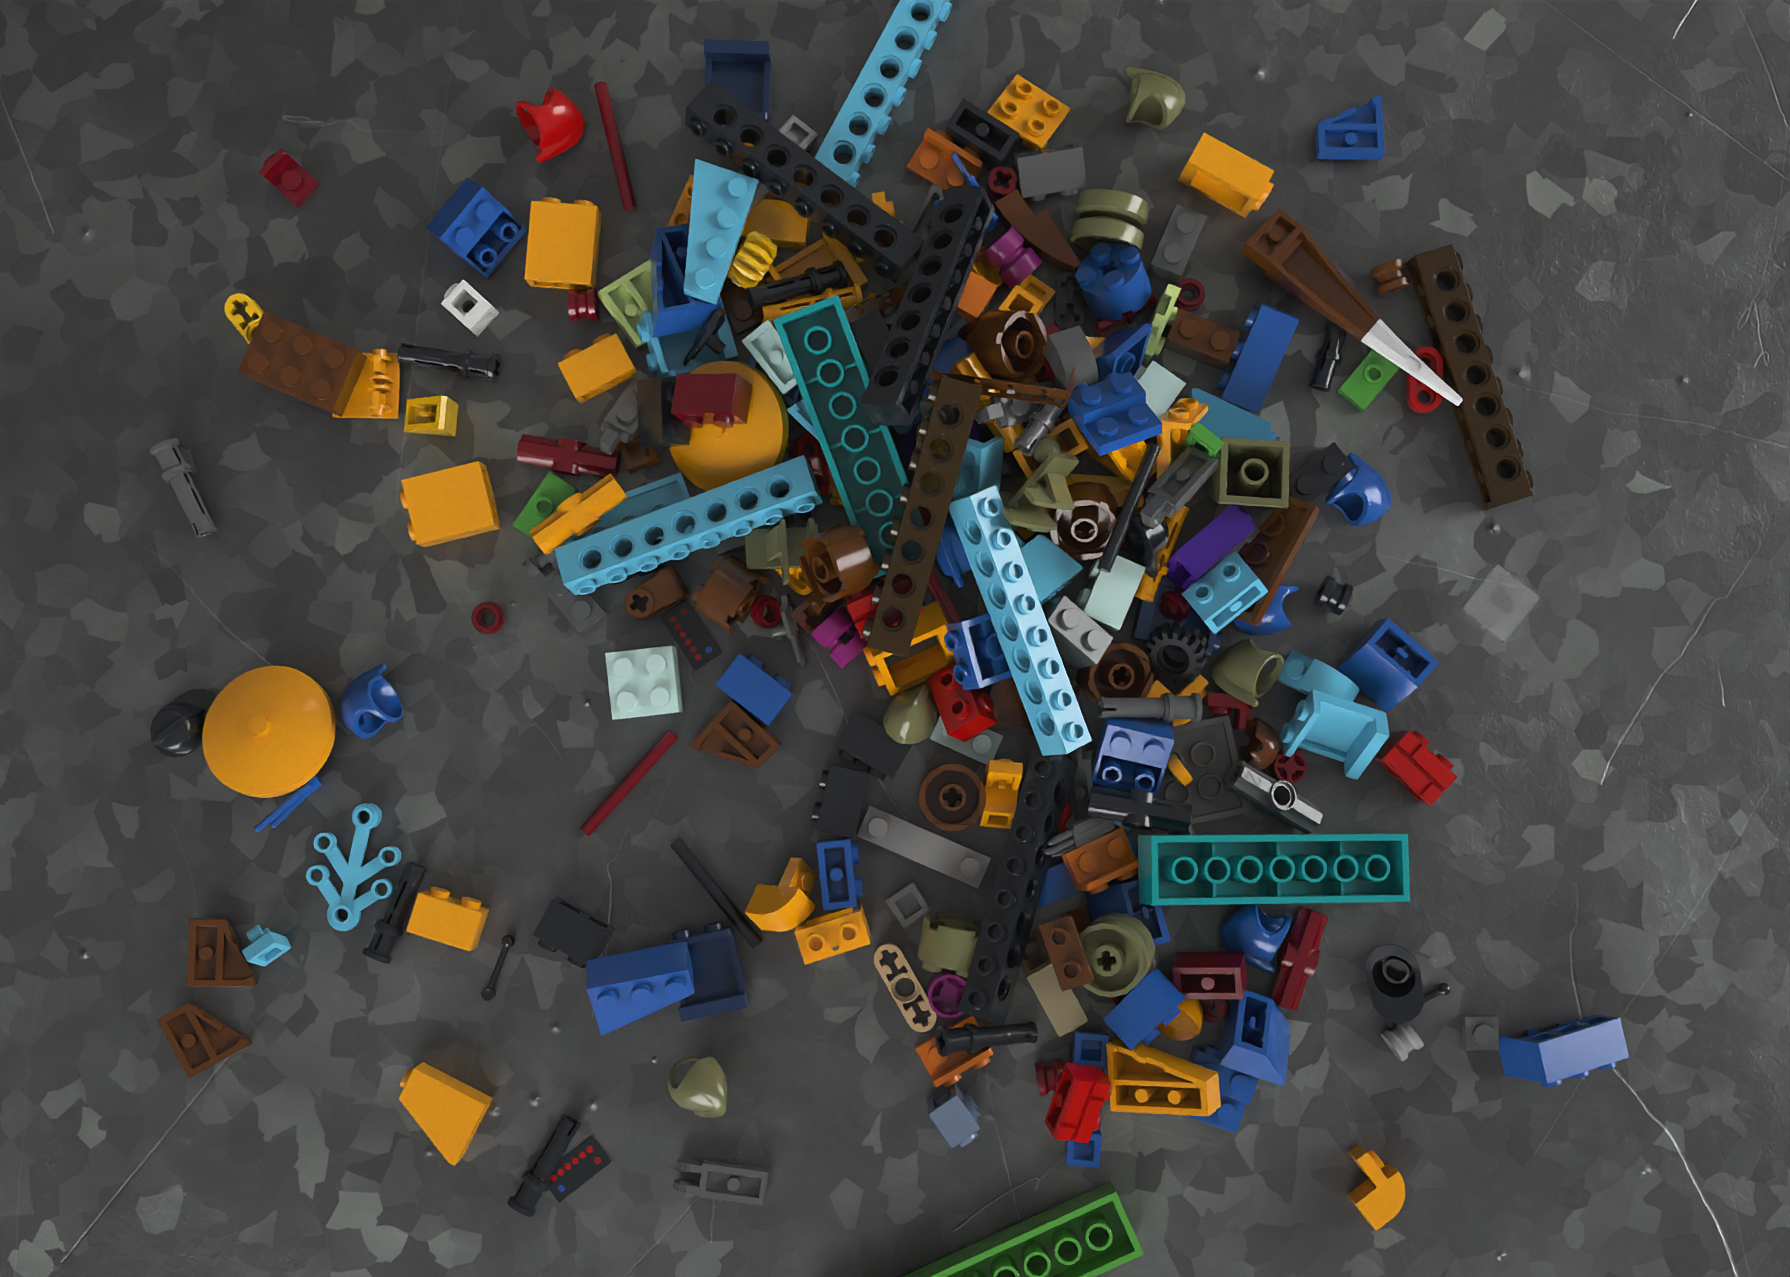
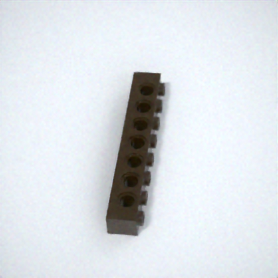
[1406,244,1533,510]
[862,376,983,658]

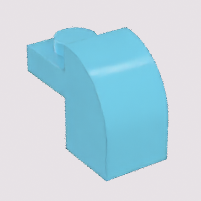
[1278,650,1360,702]

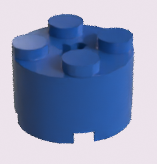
[1075,242,1151,321]

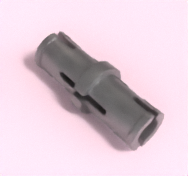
[1013,396,1068,456]

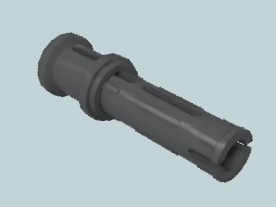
[149,438,217,538]
[1097,693,1203,723]

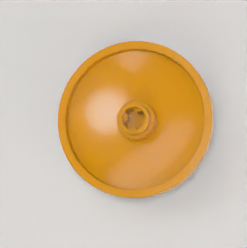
[669,361,789,491]
[202,666,336,798]

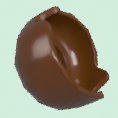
[1239,717,1280,771]

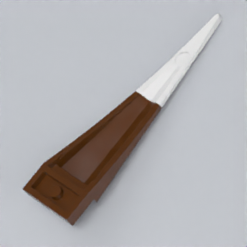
[1240,209,1463,406]

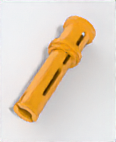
[762,282,863,325]

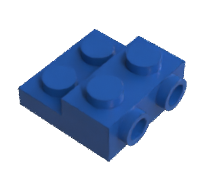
[1068,371,1162,456]
[944,612,1013,690]
[1186,1044,1259,1134]

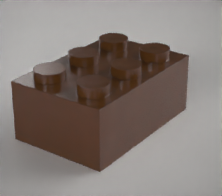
[238,311,367,417]

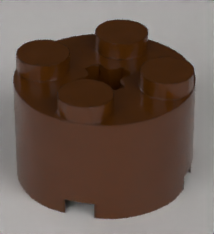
[967,310,1048,379]
[1050,481,1119,560]
[799,524,879,602]
[692,556,767,633]
[1076,640,1153,703]
[918,763,986,831]

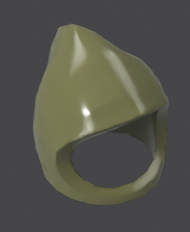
[1124,67,1186,131]
[1211,638,1284,707]
[883,683,938,744]
[668,1057,728,1118]

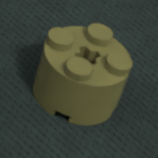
[917,913,983,977]

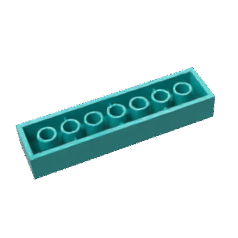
[773,295,925,579]
[1138,833,1410,906]

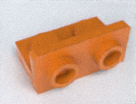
[906,128,983,194]
[1061,827,1138,895]
[915,1015,994,1087]

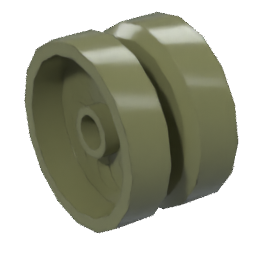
[1070,189,1150,254]
[1079,912,1155,997]

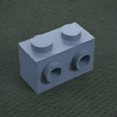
[927,1083,981,1148]

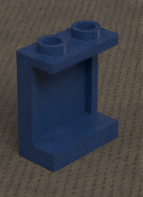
[704,39,772,126]
[1130,578,1222,657]
[665,921,749,1022]

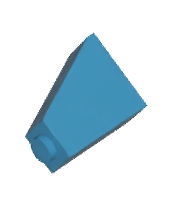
[1186,388,1276,441]

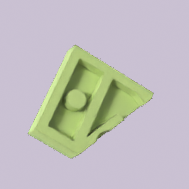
[597,259,652,349]
[1143,284,1181,363]

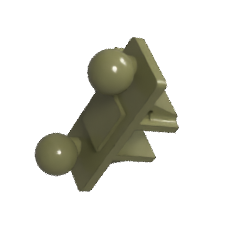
[998,438,1079,533]
[744,518,834,585]

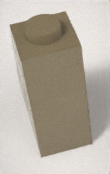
[1021,929,1088,1037]

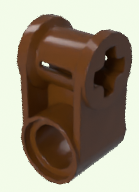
[625,565,690,620]

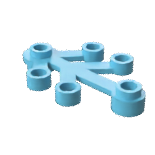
[306,803,401,931]

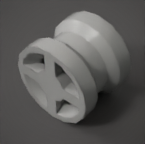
[1381,1022,1424,1062]

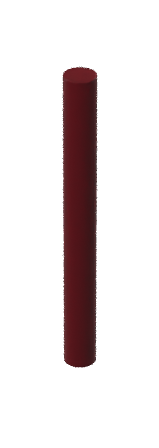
[594,82,637,211]
[580,729,678,836]

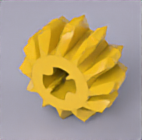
[727,231,777,289]

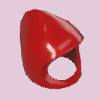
[516,86,584,162]

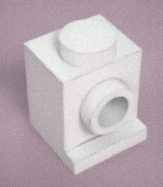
[441,280,499,337]

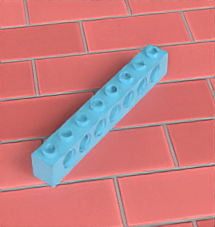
[815,0,953,188]
[554,455,823,595]
[949,485,1092,756]

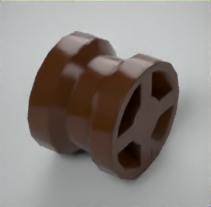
[1371,259,1411,295]

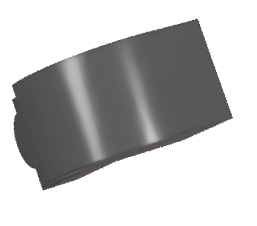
[1044,325,1098,390]

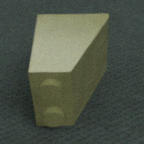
[1208,437,1290,508]

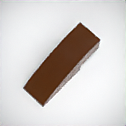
[994,189,1081,272]

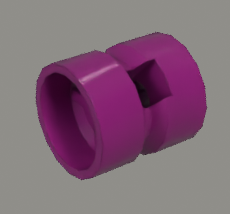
[980,225,1042,289]
[811,606,867,669]
[927,968,967,1018]

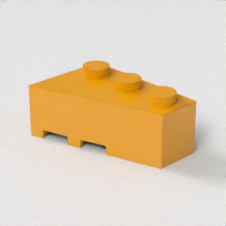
[1106,1037,1221,1116]

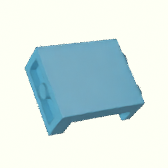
[637,297,738,377]
[1280,689,1389,780]

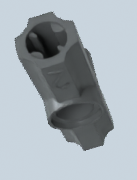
[1225,760,1323,834]

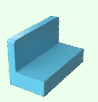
[951,436,1004,501]

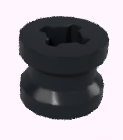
[1314,575,1353,616]

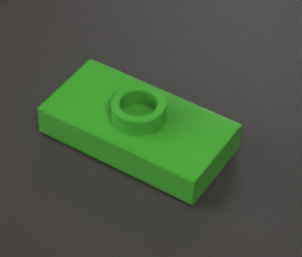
[1337,349,1400,412]
[1179,421,1224,458]
[513,471,578,539]

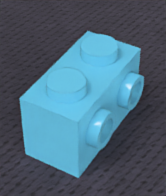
[1182,551,1268,634]

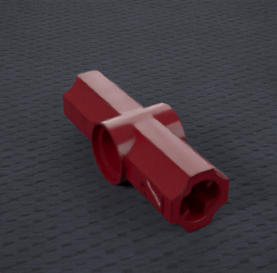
[517,434,621,479]
[1268,906,1329,1011]

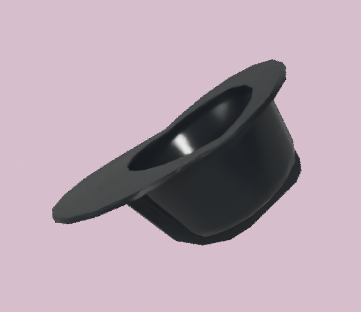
[1117,505,1169,578]
[150,689,217,758]
[1366,944,1424,1023]

